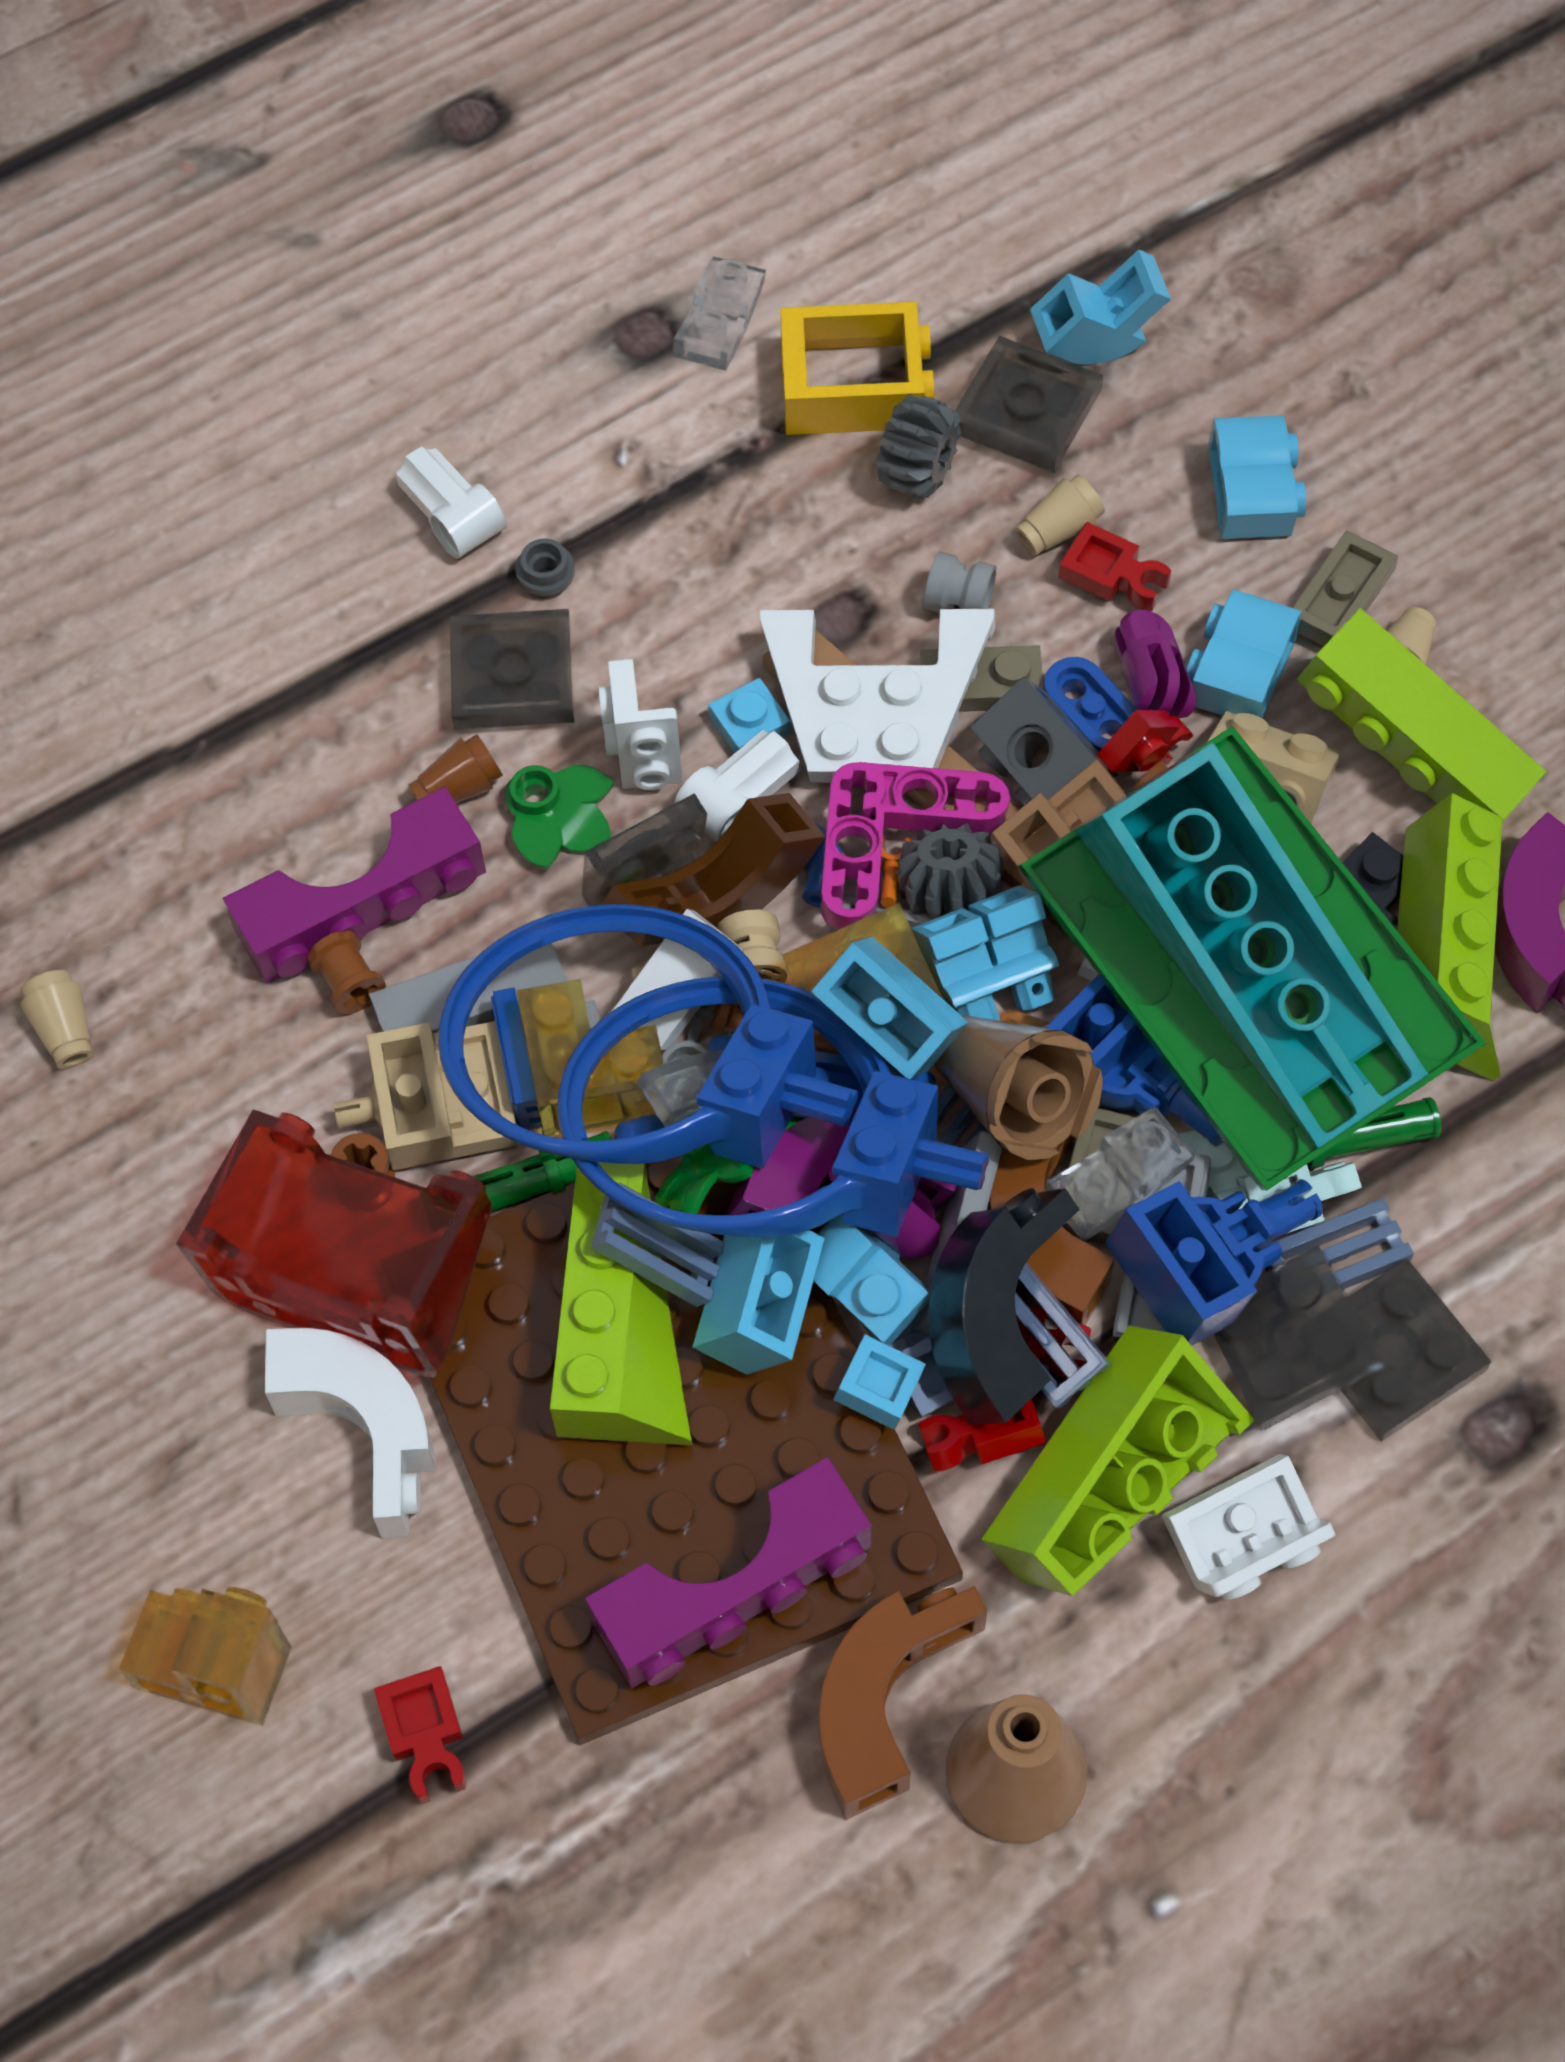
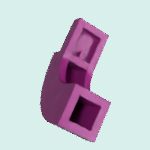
[1495,812,1565,1013]
[726,1108,957,1215]

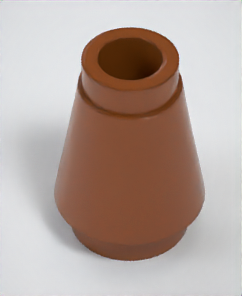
[408,734,503,803]

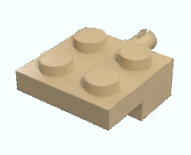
[334,1021,520,1171]

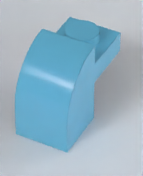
[1030,249,1171,365]
[814,1214,930,1345]

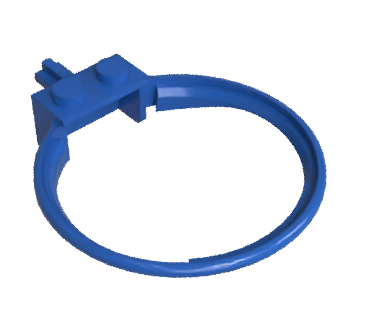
[438,904,858,1169]
[557,976,989,1238]

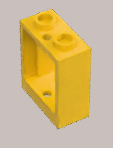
[780,301,934,435]

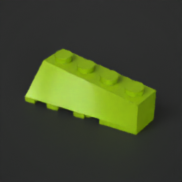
[1296,608,1547,822]
[1397,793,1503,1081]
[550,1162,692,1446]
[981,1326,1255,1596]

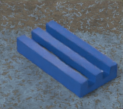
[490,987,543,1130]

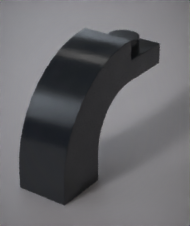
[928,1188,1080,1424]

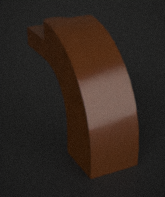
[603,793,826,947]

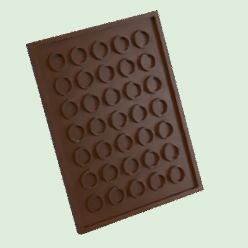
[382,1155,963,1746]

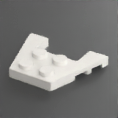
[760,609,995,783]

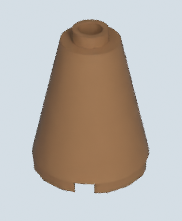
[934,1015,1103,1160]
[946,1694,1088,1844]

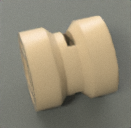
[717,909,788,983]

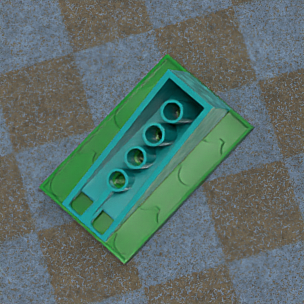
[1018,726,1487,1191]

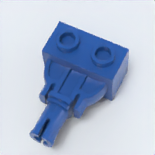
[1045,975,1223,1147]
[1105,1179,1323,1346]

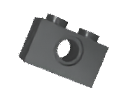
[971,676,1119,806]

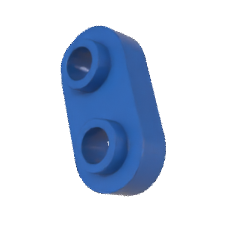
[1044,657,1136,752]

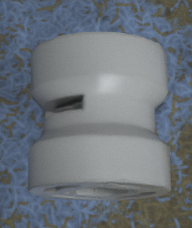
[923,551,997,613]

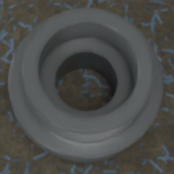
[516,539,575,596]

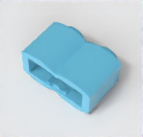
[1208,415,1306,539]
[1187,589,1302,718]

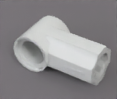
[395,446,506,559]
[675,730,799,843]

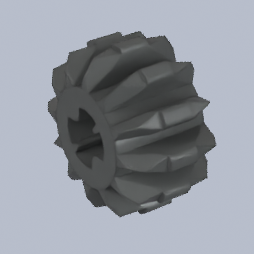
[876,394,961,498]
[897,822,1004,920]

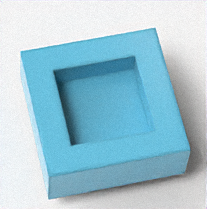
[708,678,791,754]
[833,1334,926,1430]

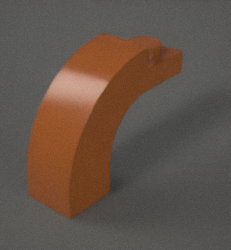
[987,1136,1115,1325]
[819,1586,987,1820]

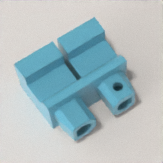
[910,885,1060,1021]

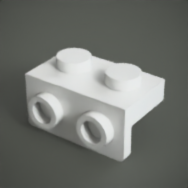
[598,659,682,790]
[1161,1454,1336,1600]

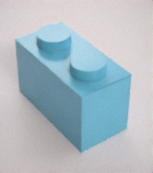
[811,936,969,1079]
[693,1230,825,1375]

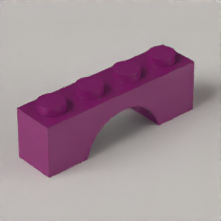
[223,787,486,984]
[585,1457,872,1689]

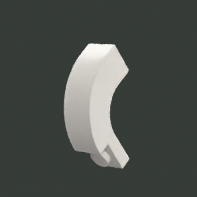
[265,1328,436,1539]

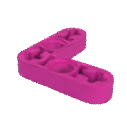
[820,762,1010,933]

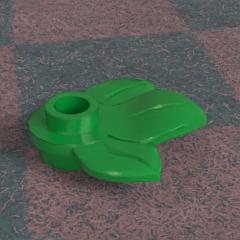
[505,765,613,870]
[655,1143,754,1214]

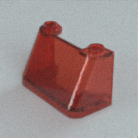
[176,1109,492,1378]

